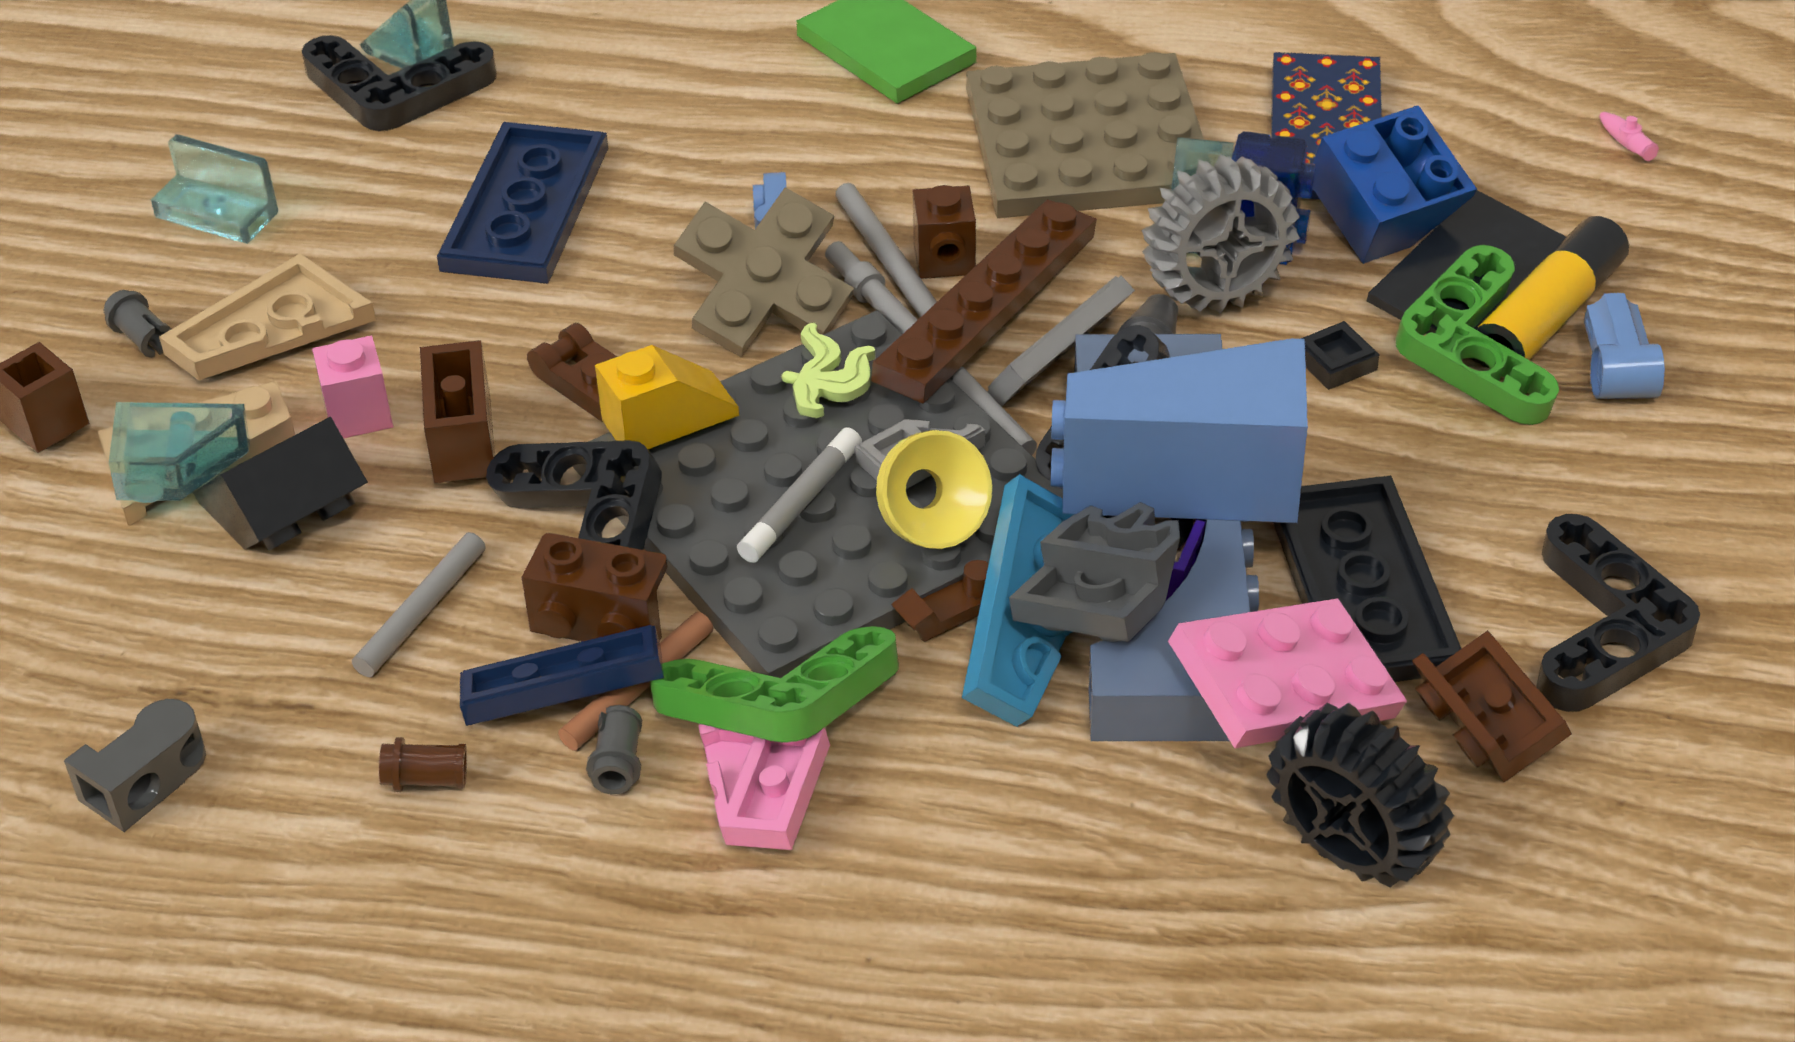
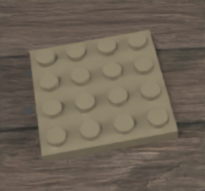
[966,52,1213,218]

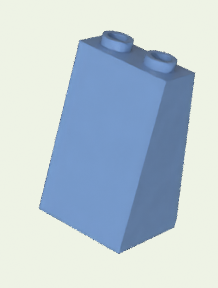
[1051,338,1308,523]

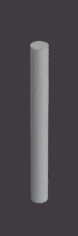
[835,183,937,317]

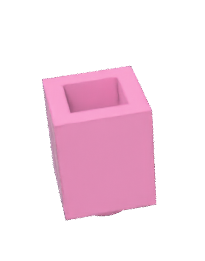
[312,335,393,438]

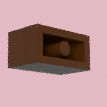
[420,340,495,483]

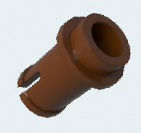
[379,737,467,792]

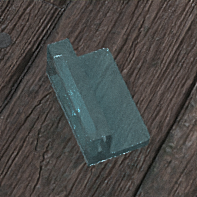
[151,134,279,244]

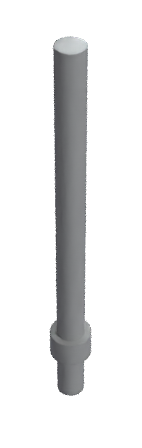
[825,241,1037,455]

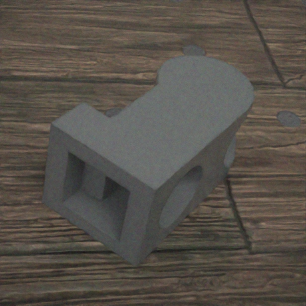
[64,699,206,832]

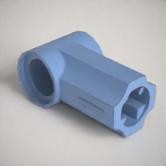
[1584,293,1665,399]

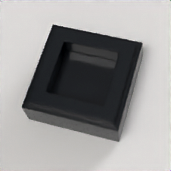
[1300,321,1380,390]

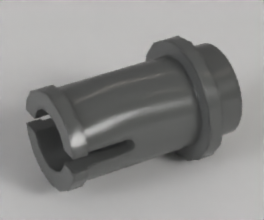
[104,290,171,357]
[586,705,642,795]

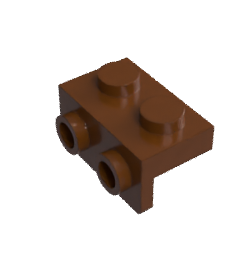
[521,533,668,642]
[1412,630,1572,782]

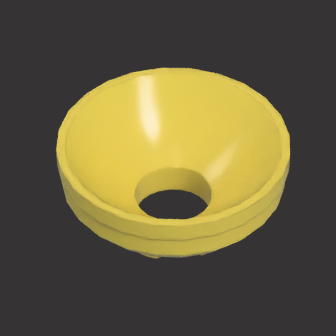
[876,430,992,549]

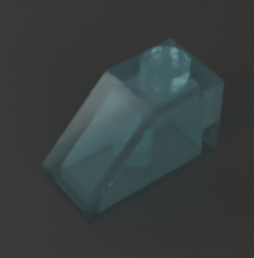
[109,402,250,503]

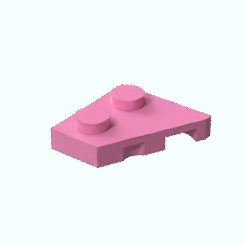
[698,724,830,850]

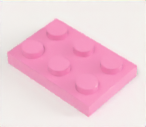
[1168,598,1407,748]

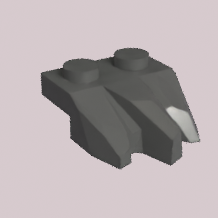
[1009,502,1180,642]

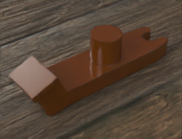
[891,560,989,642]

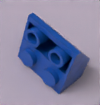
[1307,105,1477,264]

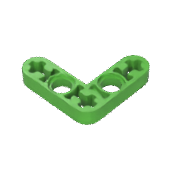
[1395,245,1559,425]
[650,626,899,742]

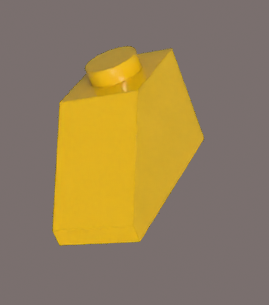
[595,345,739,449]

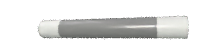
[737,428,862,563]

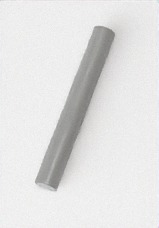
[352,532,486,677]

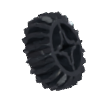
[1266,702,1454,887]

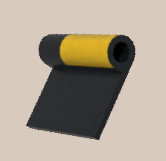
[1366,190,1629,369]

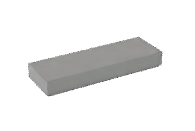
[987,275,1135,406]

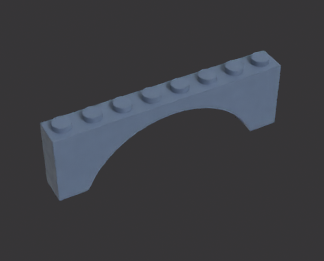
[1074,334,1259,741]

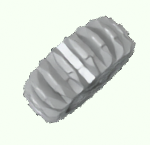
[1141,154,1300,313]

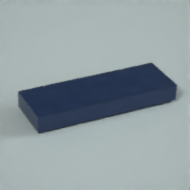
[460,625,664,726]

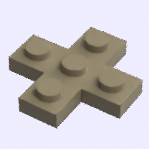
[674,187,854,358]

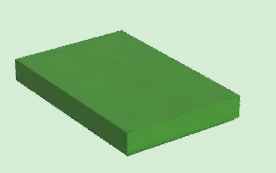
[796,0,977,104]

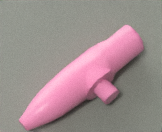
[1599,112,1659,161]

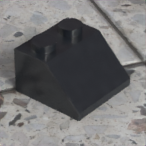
[193,416,368,551]

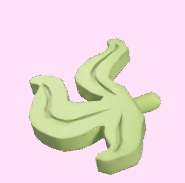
[781,323,875,418]

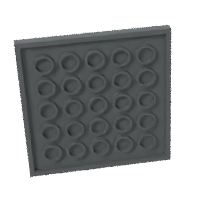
[573,310,1063,678]

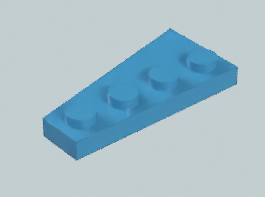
[962,474,1075,727]

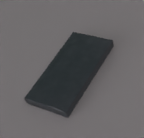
[1273,475,1462,682]

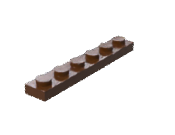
[871,199,1097,404]

